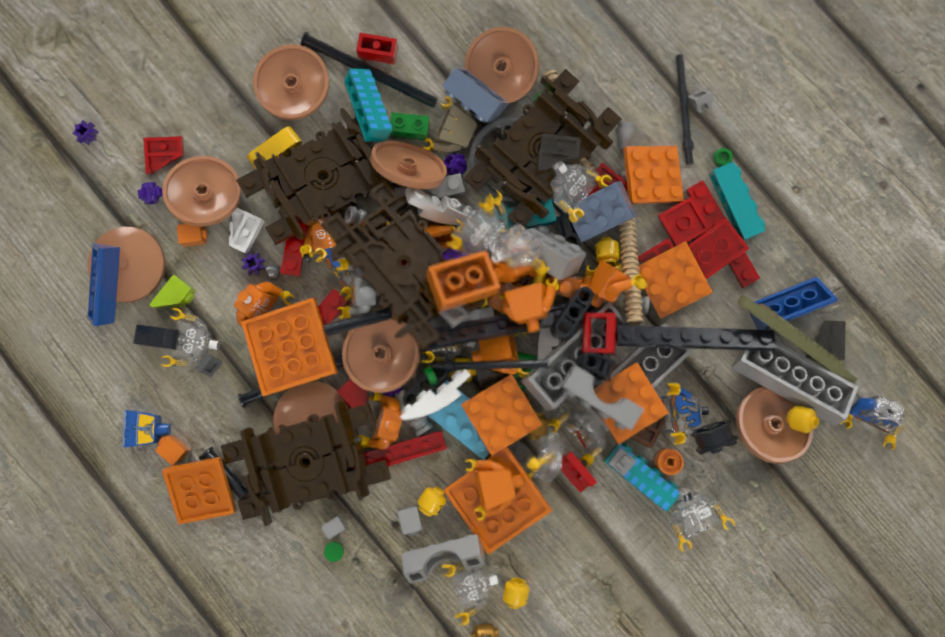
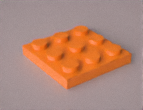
[623,146,684,204]
[638,241,713,319]
[593,362,669,444]
[461,374,542,456]
[162,457,237,525]

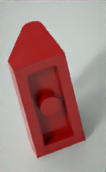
[582,313,617,355]

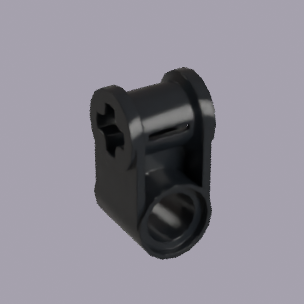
[576,352,617,382]

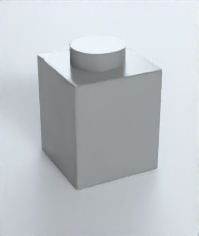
[398,505,423,537]

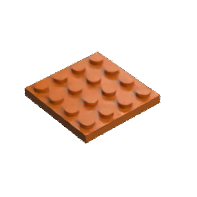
[241,298,338,397]
[443,446,552,555]

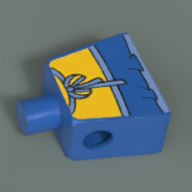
[122,410,171,447]

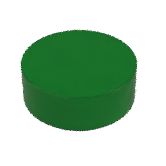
[713,148,733,167]
[423,366,438,387]
[324,541,344,562]

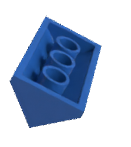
[87,243,120,326]
[750,277,838,330]

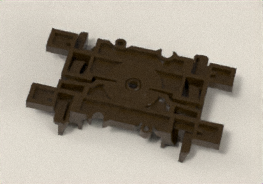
[464,69,622,231]
[236,108,392,246]
[321,180,486,350]
[221,401,392,527]

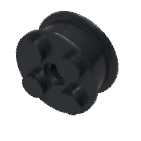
[690,420,738,454]

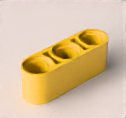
[247,126,302,169]

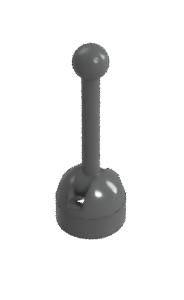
[265,255,311,280]

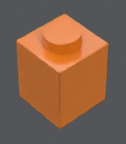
[177,224,209,247]
[155,435,191,466]

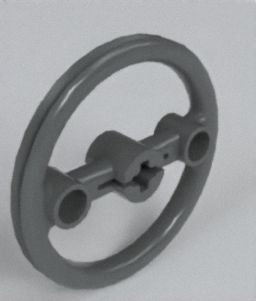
[469,116,546,204]

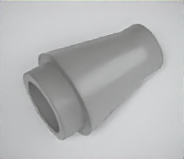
[616,122,635,150]

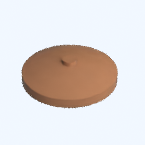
[464,27,540,104]
[253,45,330,120]
[370,140,447,189]
[162,156,242,227]
[87,227,166,303]
[342,319,420,393]
[273,381,350,459]
[736,387,813,464]

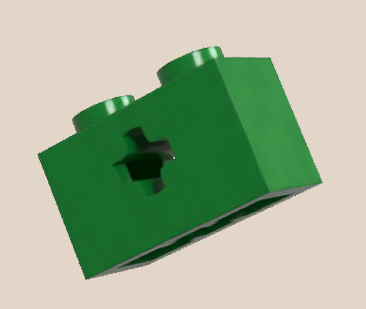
[390,112,430,141]

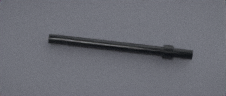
[676,54,694,165]
[431,360,548,372]

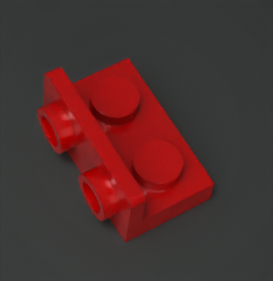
[555,451,597,493]

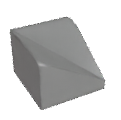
[321,515,348,540]

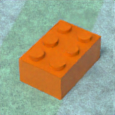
[426,251,500,312]

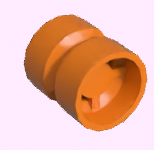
[653,448,684,475]

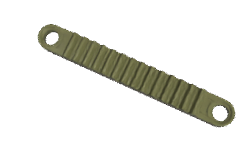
[736,294,858,384]

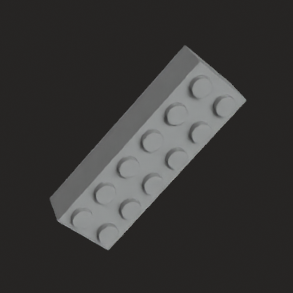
[521,302,629,410]
[578,323,692,432]
[731,329,859,426]

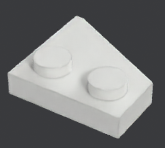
[229,208,265,254]

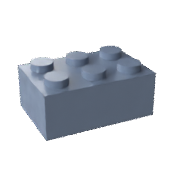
[442,67,509,123]
[567,181,637,242]

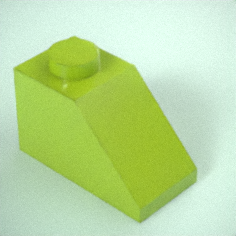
[149,275,196,309]

